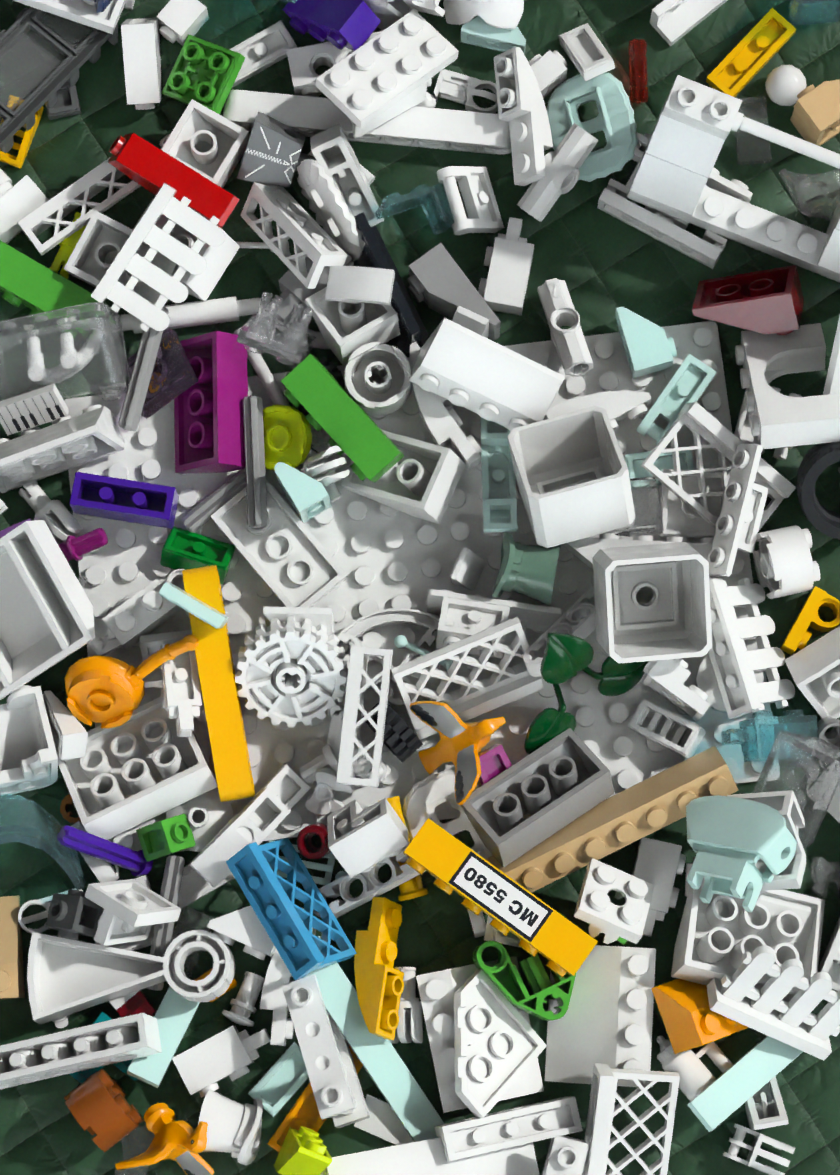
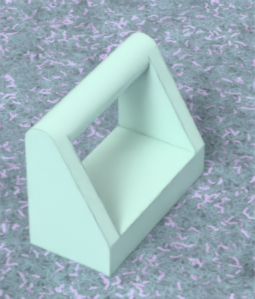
[274,462,332,523]

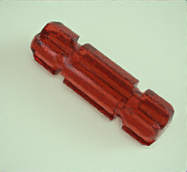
[629,39,648,104]

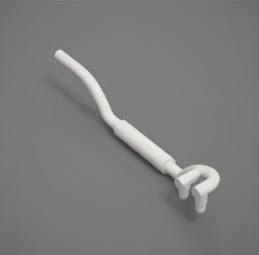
[27,296,387,385]

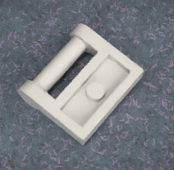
[436,166,504,235]

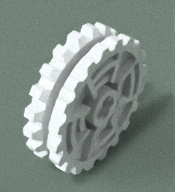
[235,616,347,727]

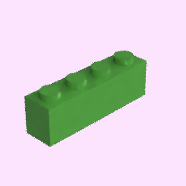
[0,241,106,341]
[281,354,404,483]

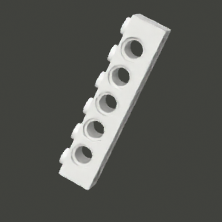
[0,1013,162,1090]

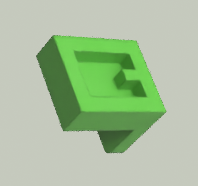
[136,814,195,862]

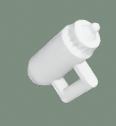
[657,1035,733,1102]

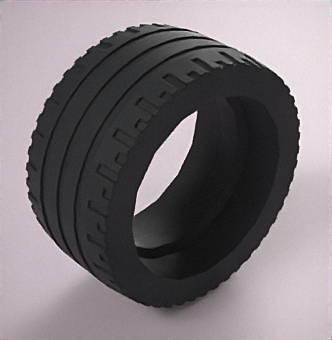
[796,441,840,540]

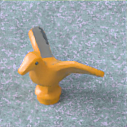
[410,701,506,805]
[115,1103,214,1175]

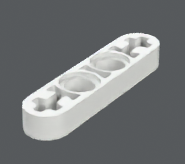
[523,586,596,677]
[313,842,426,918]

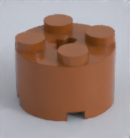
[64,1068,144,1152]

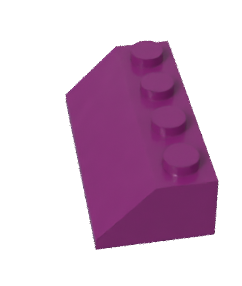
[174,331,248,474]

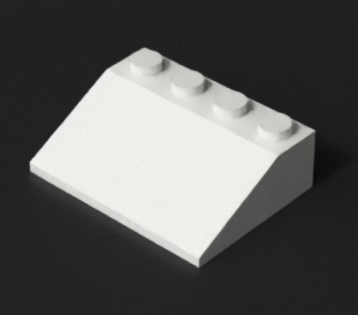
[0,405,125,493]
[57,696,218,840]
[671,876,825,1002]
[544,945,656,1087]
[416,956,544,1113]

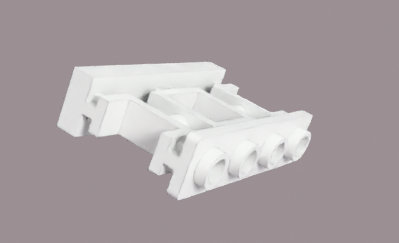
[597,132,753,269]

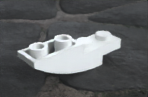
[494,46,553,186]
[410,342,482,471]
[544,391,652,430]
[189,764,310,888]
[260,908,316,1046]

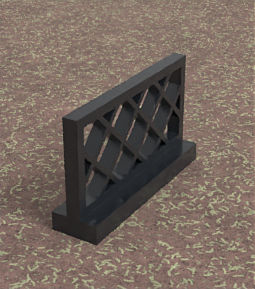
[354,212,430,356]

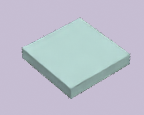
[159,582,229,629]

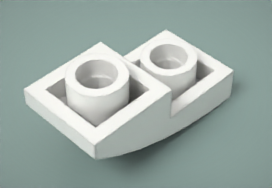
[325,266,395,305]

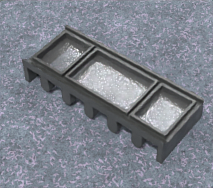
[0,7,118,153]

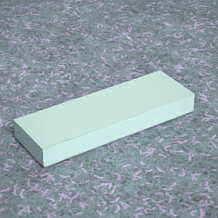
[127,986,200,1088]

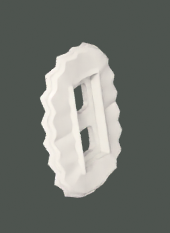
[297,159,365,261]
[402,769,492,878]

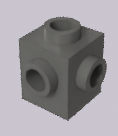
[45,889,104,941]

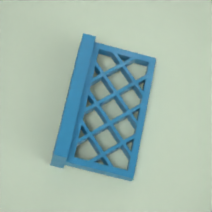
[226,838,357,980]

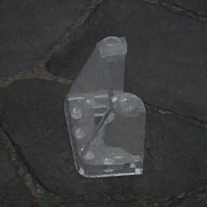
[0,302,130,401]

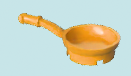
[64,634,199,729]

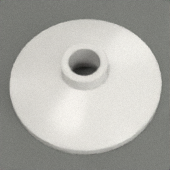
[166,788,234,852]

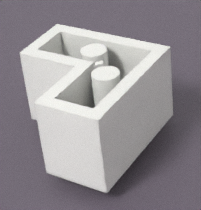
[327,798,409,878]

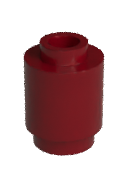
[297,823,331,859]

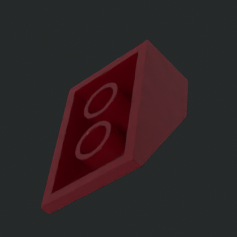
[692,265,804,335]

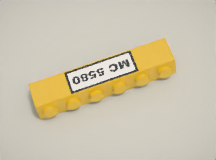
[403,818,598,977]

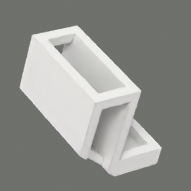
[727,790,806,891]

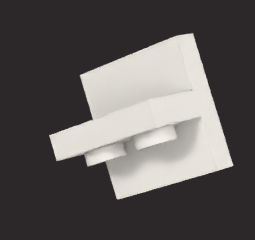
[84,879,182,946]

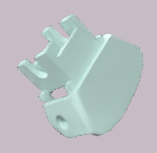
[686,795,797,912]

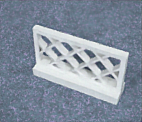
[641,402,796,532]
[391,616,544,740]
[582,1063,680,1175]

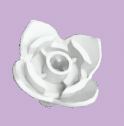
[443,0,524,29]

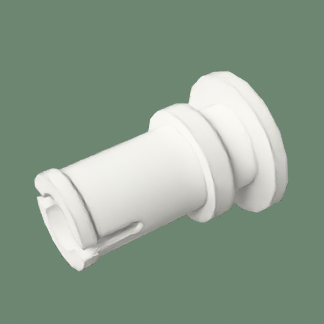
[222,971,265,1027]

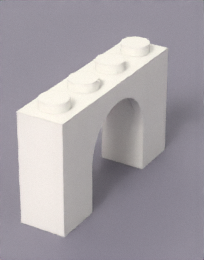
[735,323,840,449]

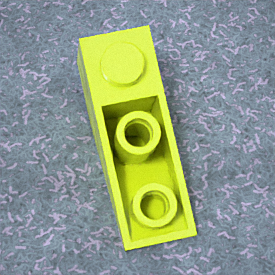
[274,1126,332,1175]

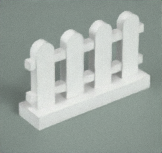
[91,183,225,332]
[708,578,795,719]
[706,946,840,1061]

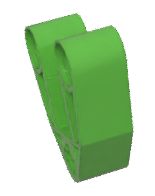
[473,912,576,1021]

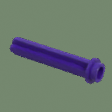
[57,825,153,877]

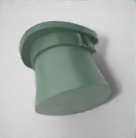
[492,532,561,606]

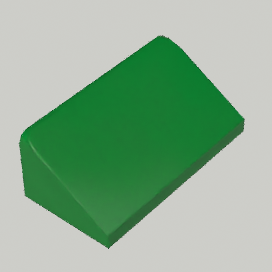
[160,526,236,584]

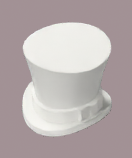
[198,1089,263,1165]

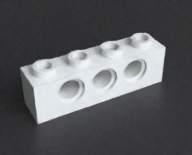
[286,31,382,97]

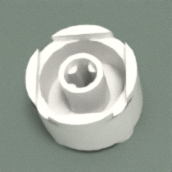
[344,342,412,416]
[753,525,820,599]

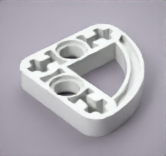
[336,608,441,707]

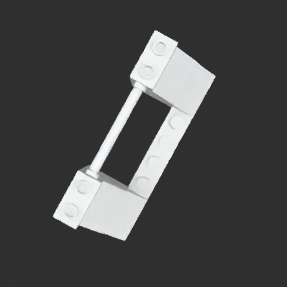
[626,75,840,282]

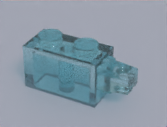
[721,710,820,762]

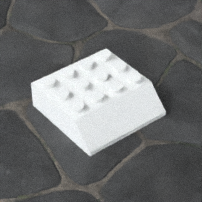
[0,520,95,700]

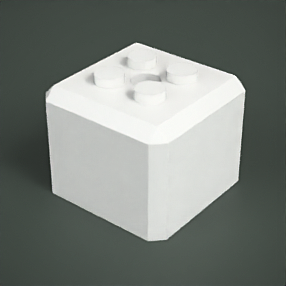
[507,406,635,548]
[592,542,712,664]

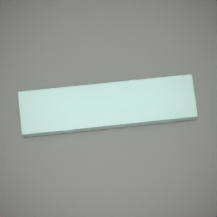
[687,1036,803,1132]

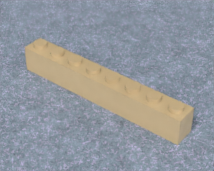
[485,746,739,893]

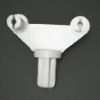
[299,702,391,784]

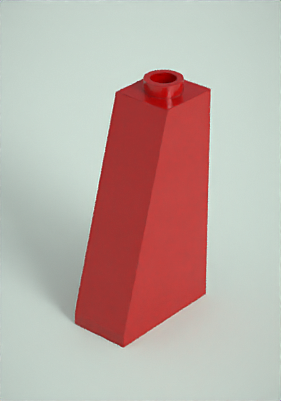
[108,133,240,227]

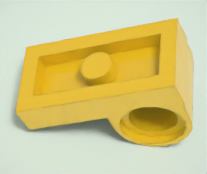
[780,586,840,655]

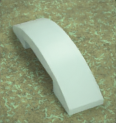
[480,417,518,533]

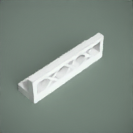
[650,0,728,47]
[18,158,141,256]
[240,182,348,289]
[336,646,393,787]
[434,1096,583,1161]

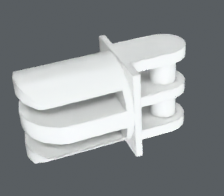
[723,1123,795,1175]

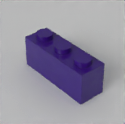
[283,0,381,51]
[70,472,179,529]

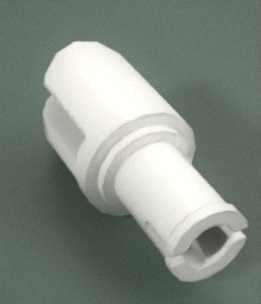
[298,446,350,487]
[19,480,83,544]
[389,967,423,1044]

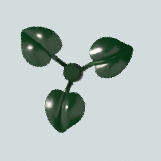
[524,633,648,754]

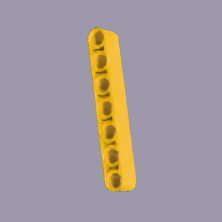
[182,565,255,802]

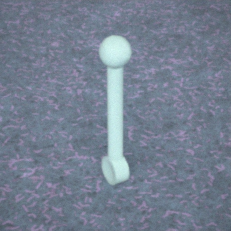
[394,635,454,671]

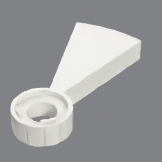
[27,929,235,1025]

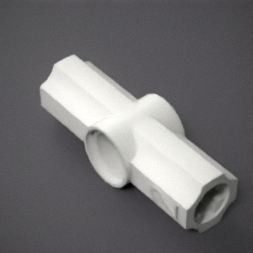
[517,123,599,222]
[538,278,593,377]

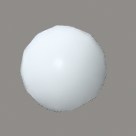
[765,65,807,106]

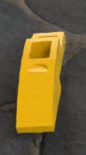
[354,897,404,1040]

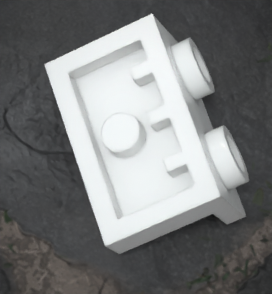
[436,597,510,658]

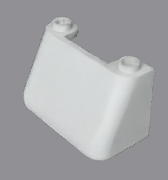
[0,685,58,797]

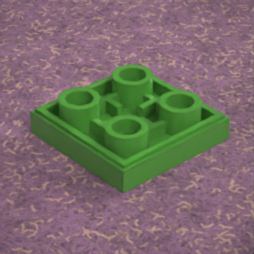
[161,34,245,115]

